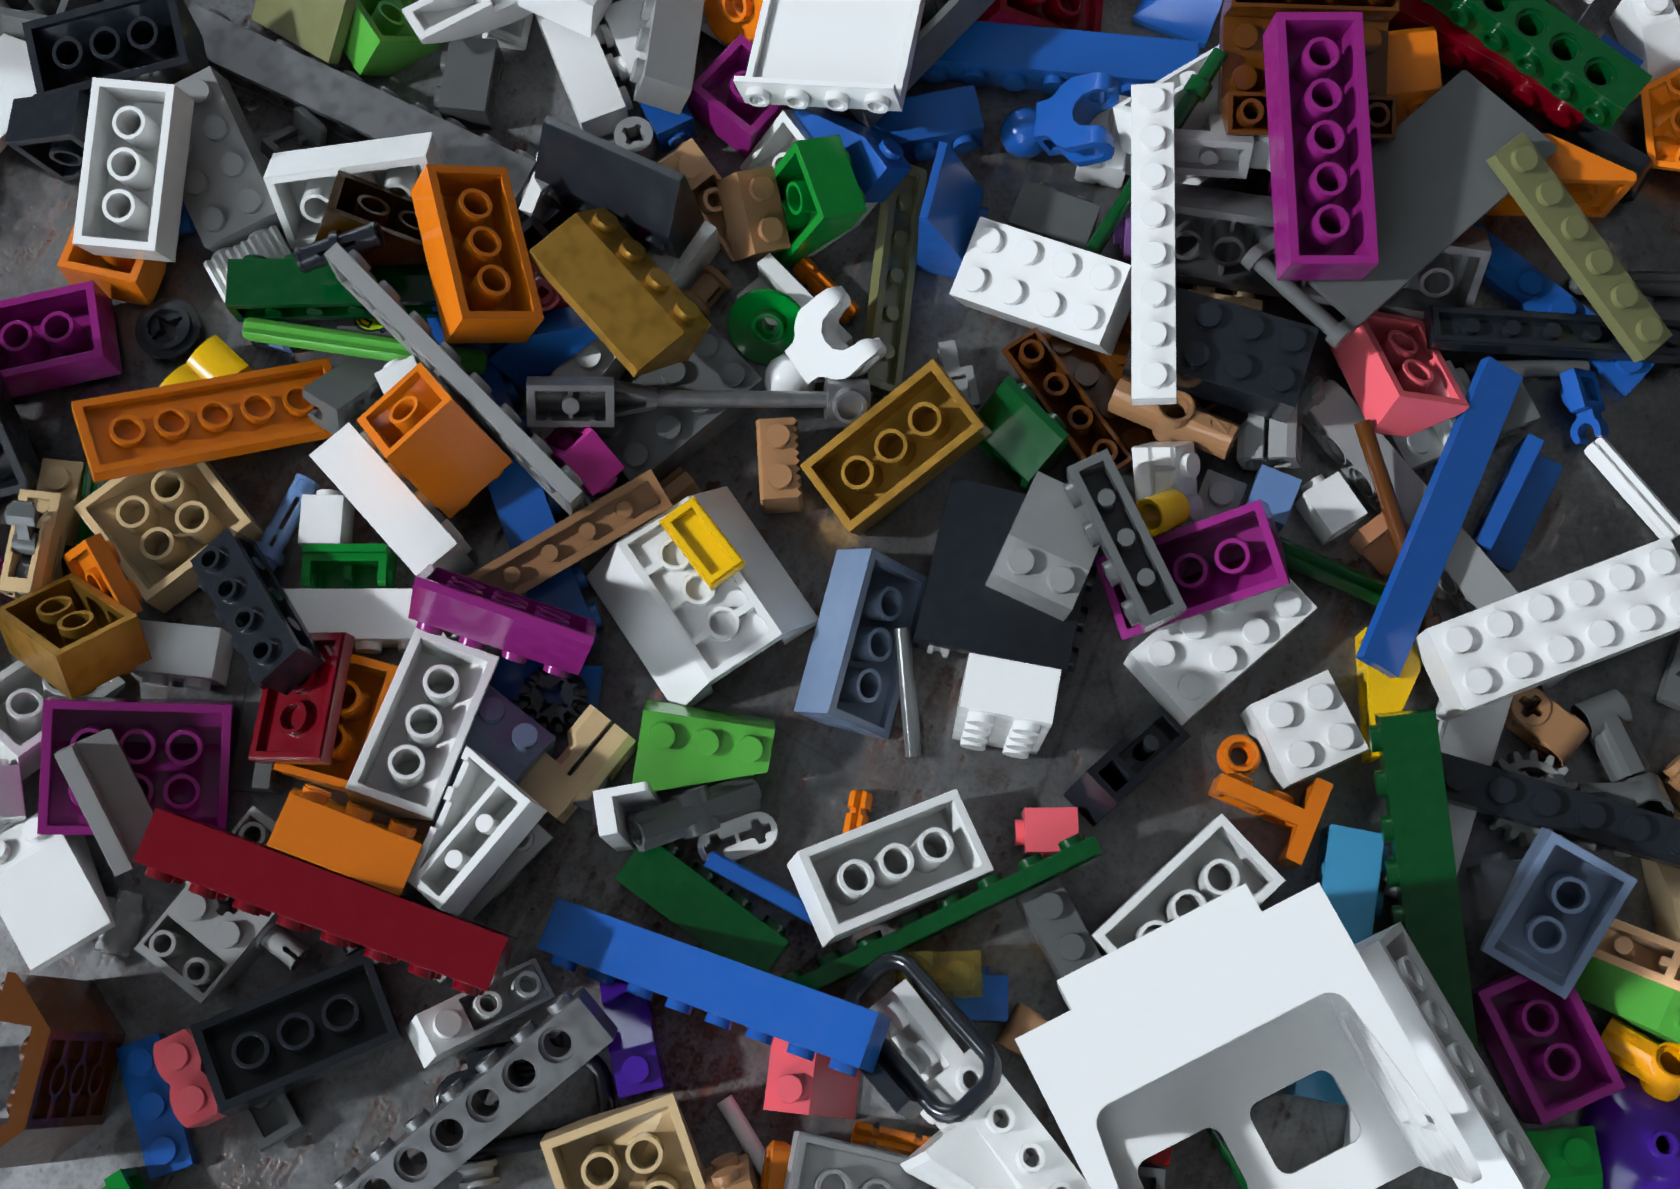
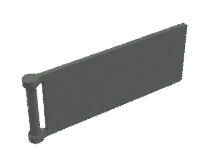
[1241,70,1557,349]

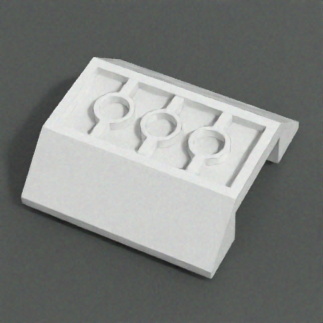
[586,486,818,707]

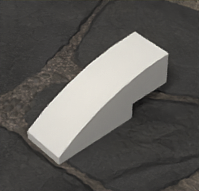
[402,0,533,44]

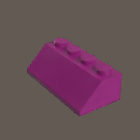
[1095,499,1291,640]

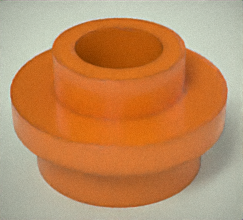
[1216,734,1261,777]

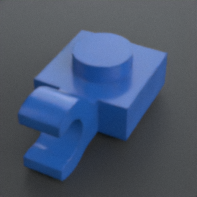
[1559,368,1609,446]

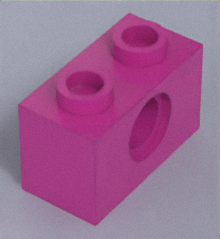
[543,427,625,496]

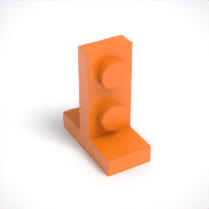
[1208,771,1334,870]

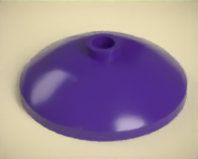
[1579,1074,1680,1189]

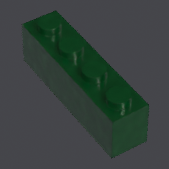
[614,842,791,973]

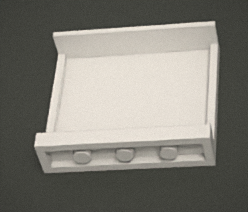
[733,0,926,114]

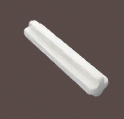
[1584,438,1680,541]

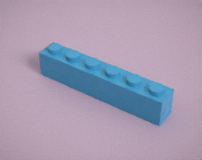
[1285,824,1389,1106]

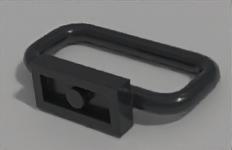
[844,951,1003,1124]
[433,1031,616,1162]

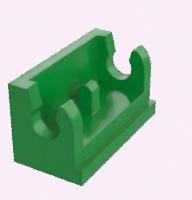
[301,543,397,589]

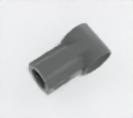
[1570,689,1651,782]
[1575,772,1675,818]

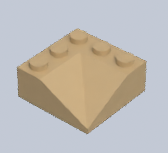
[74,461,264,614]
[540,1092,705,1189]

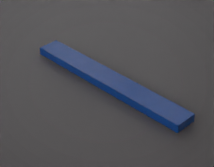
[1355,356,1523,678]

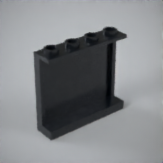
[912,476,1101,683]

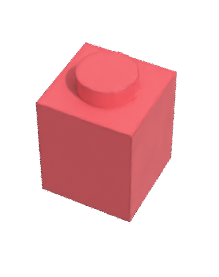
[1014,807,1079,857]

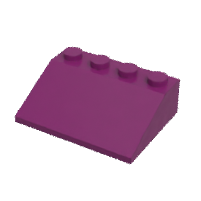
[408,564,596,678]
[37,696,234,835]

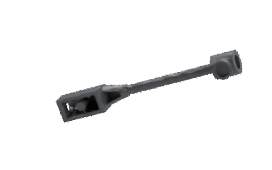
[526,376,871,427]

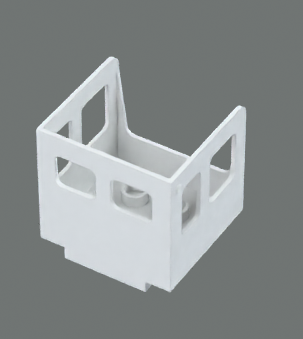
[1015,883,1482,1189]

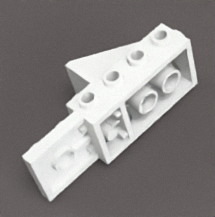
[869,979,1090,1189]

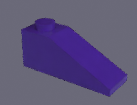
[599,978,669,1098]

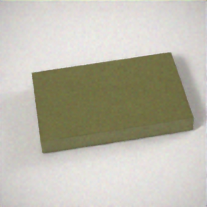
[251,0,357,65]

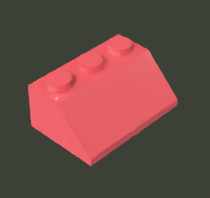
[1328,311,1469,437]

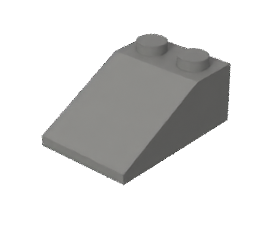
[985,471,1100,621]

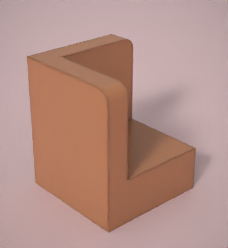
[1348,512,1410,578]

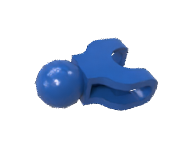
[1000,72,1120,167]

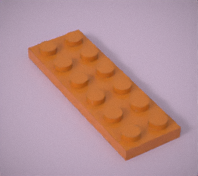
[71,358,333,483]

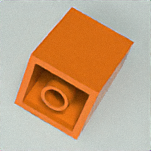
[357,362,513,519]

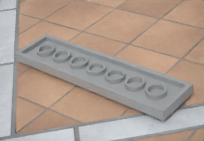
[324,242,585,516]

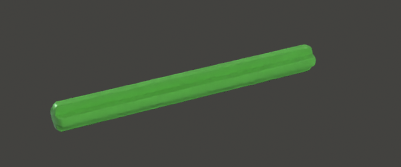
[242,317,488,375]

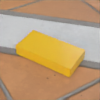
[659,496,746,591]

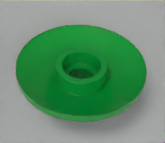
[727,289,801,365]

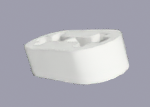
[697,811,779,862]

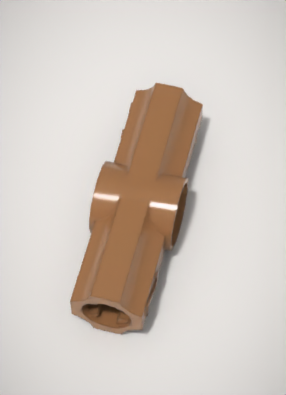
[1107,377,1241,460]

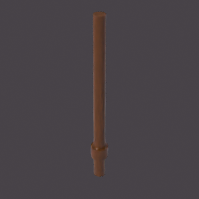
[1354,419,1442,635]

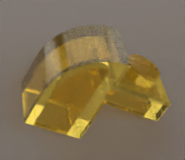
[894,950,984,1001]

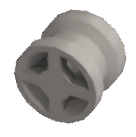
[614,116,657,160]

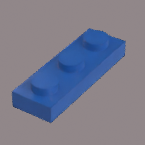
[115,1033,199,1181]

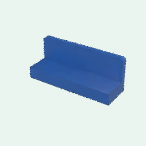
[1471,433,1563,573]

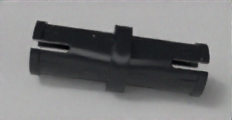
[294,221,386,274]

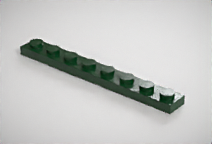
[781,832,1103,991]

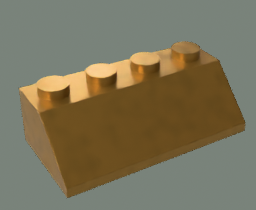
[528,207,712,377]

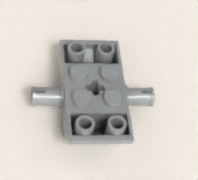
[134,805,311,1004]

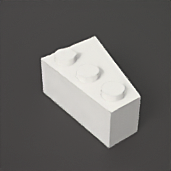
[407,745,547,916]

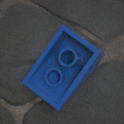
[916,141,989,279]

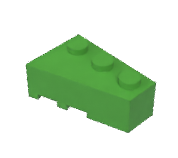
[632,700,775,791]

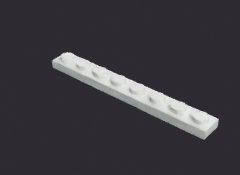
[1131,82,1177,405]

